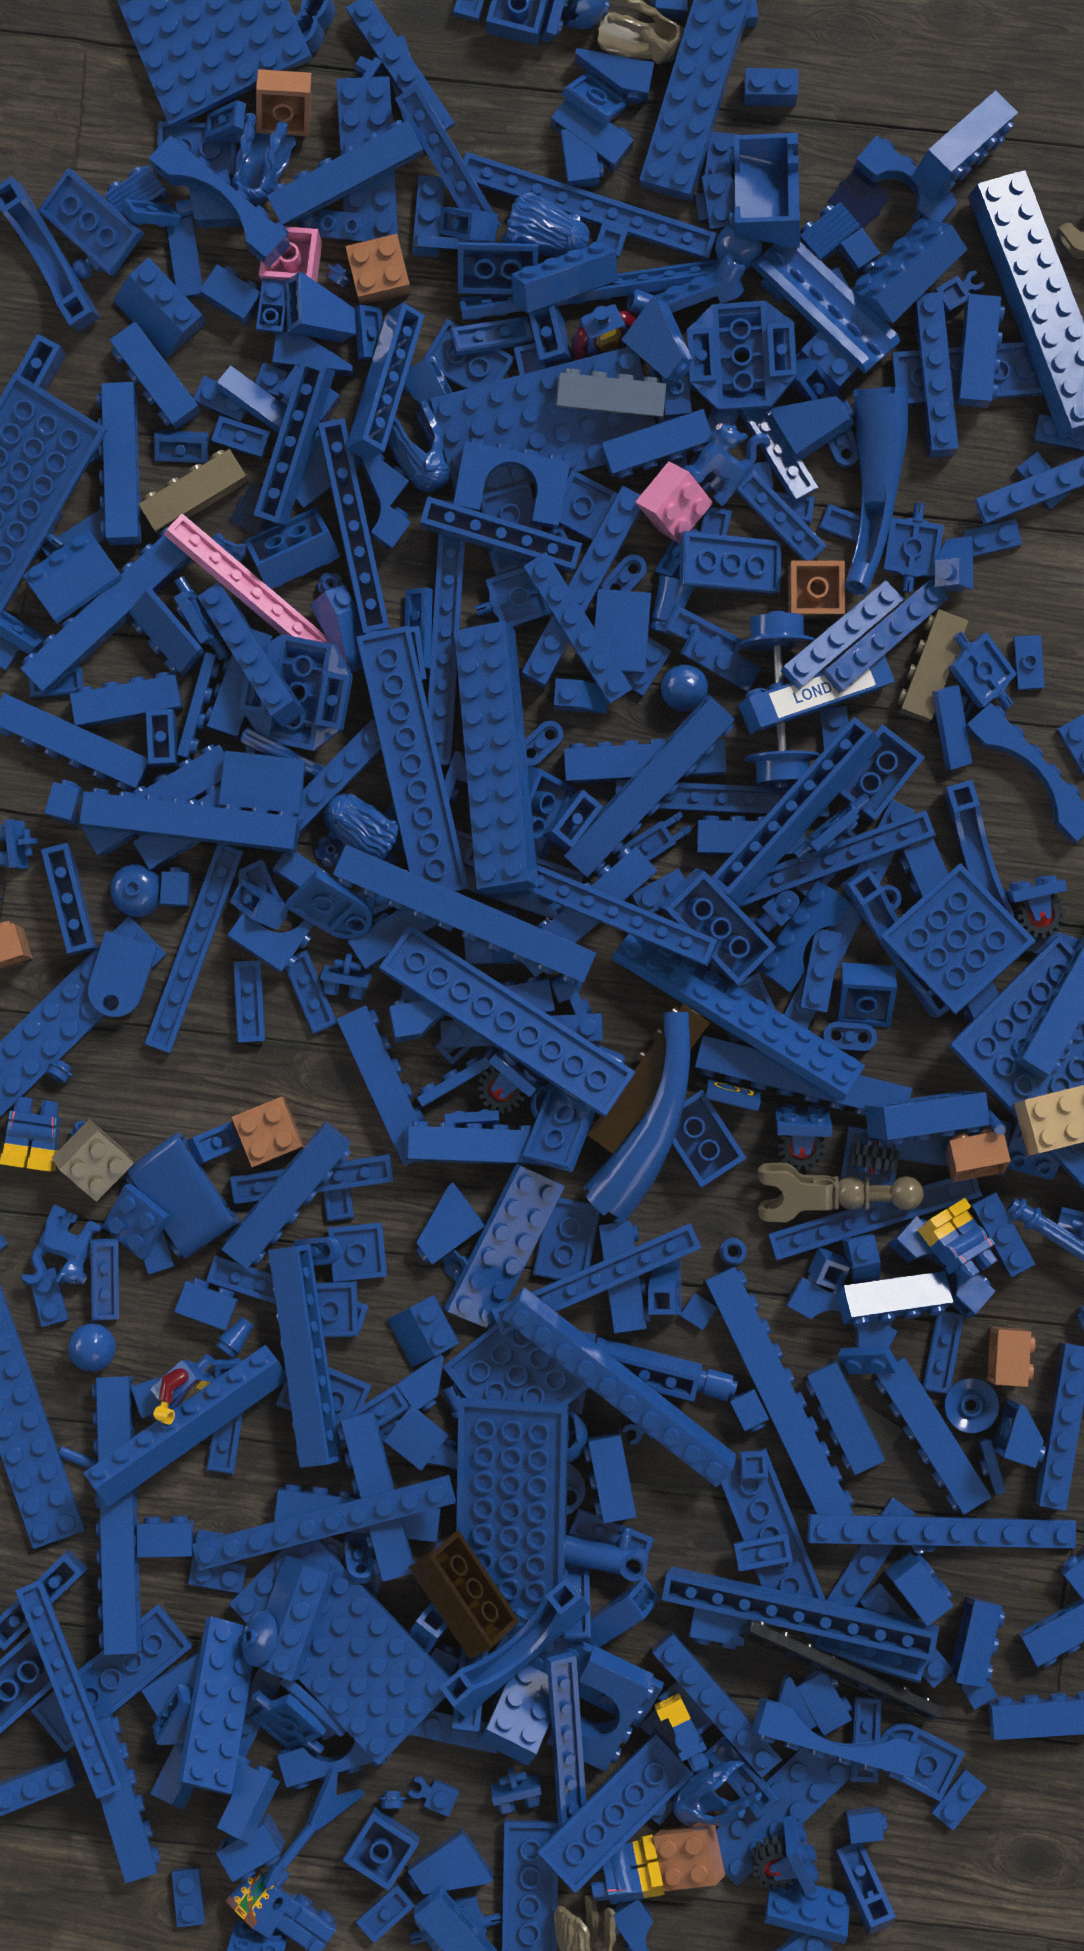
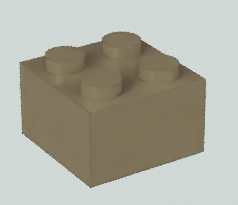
[51,1119,134,1202]

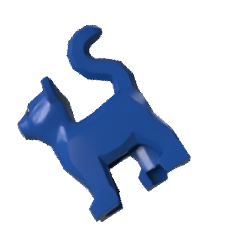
[683,423,771,506]
[21,1204,103,1286]

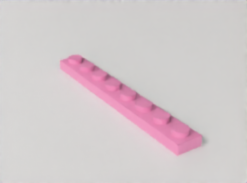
[164,514,329,643]

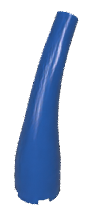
[845,386,908,596]
[583,1012,690,1223]

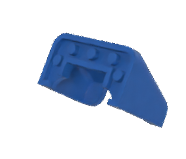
[729,133,800,248]
[125,1132,241,1258]

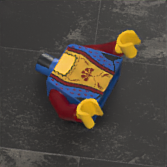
[571,304,644,361]
[150,1354,217,1425]

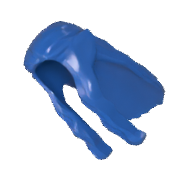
[231,113,296,206]
[501,192,590,258]
[387,401,451,492]
[323,793,400,865]
[672,1760,762,1827]

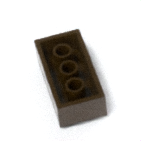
[408,1530,519,1659]

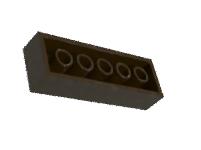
[587,1004,710,1154]

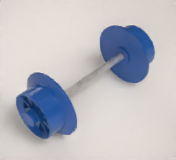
[740,611,820,789]

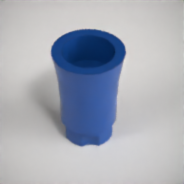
[650,575,695,636]

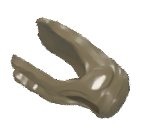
[597,0,684,65]
[554,1895,616,1951]

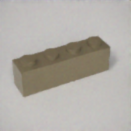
[139,449,249,537]
[897,609,969,723]

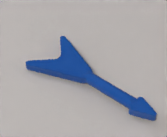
[263,1766,365,1889]

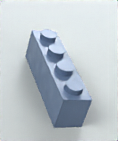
[555,368,666,418]

